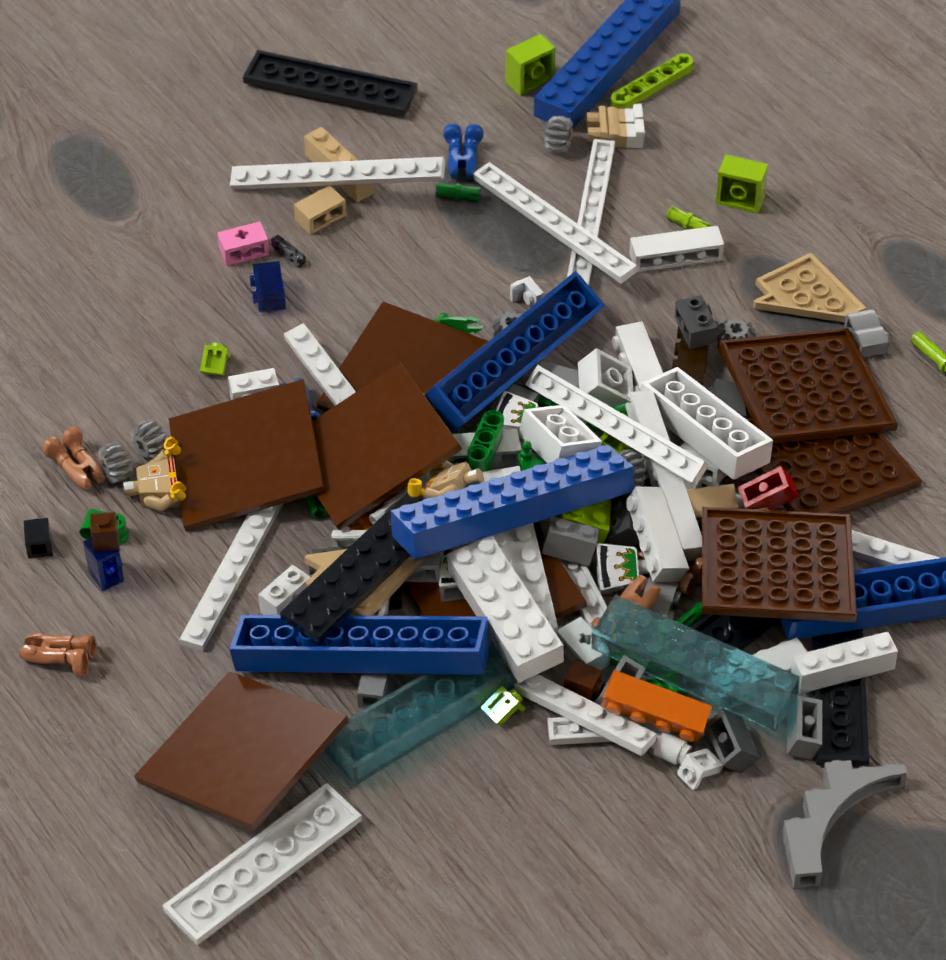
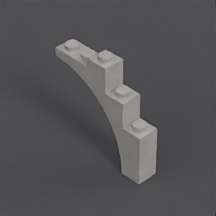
[782,760,907,889]

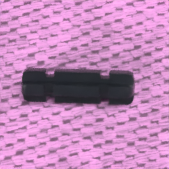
[271,235,306,267]

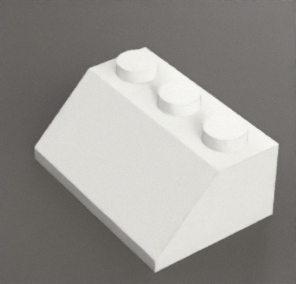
[518,405,602,463]

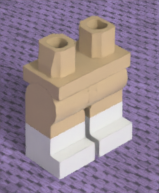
[586,104,645,148]

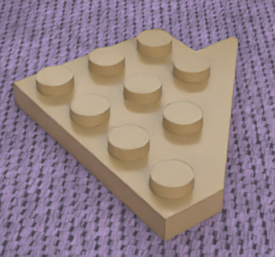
[753,253,866,323]
[304,549,426,616]

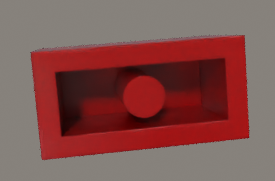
[738,466,799,510]

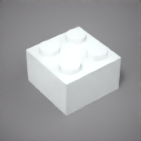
[578,348,633,407]

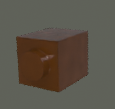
[90,512,119,552]
[564,660,605,702]

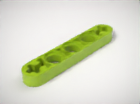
[611,54,693,109]

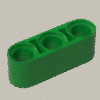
[467,410,504,472]

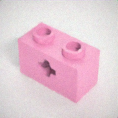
[217,222,269,266]

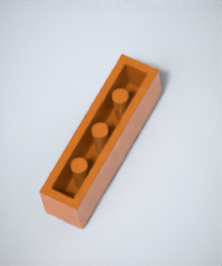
[601,670,712,742]

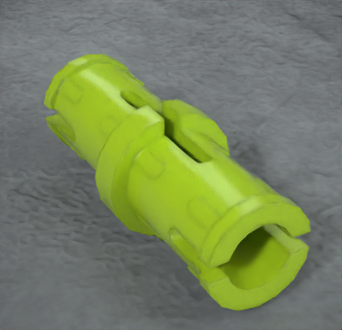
[666,206,712,230]

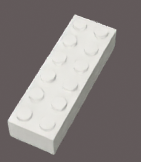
[641,367,773,480]
[447,536,564,683]

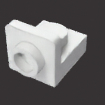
[510,276,544,307]
[677,748,723,790]

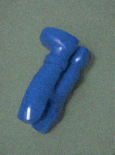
[443,124,484,180]

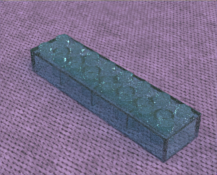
[591,594,800,732]
[325,640,518,786]

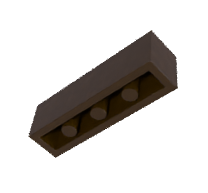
[672,326,709,386]

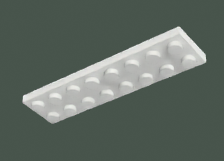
[482,466,558,633]
[162,783,362,945]

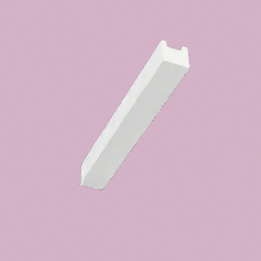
[625,389,702,562]

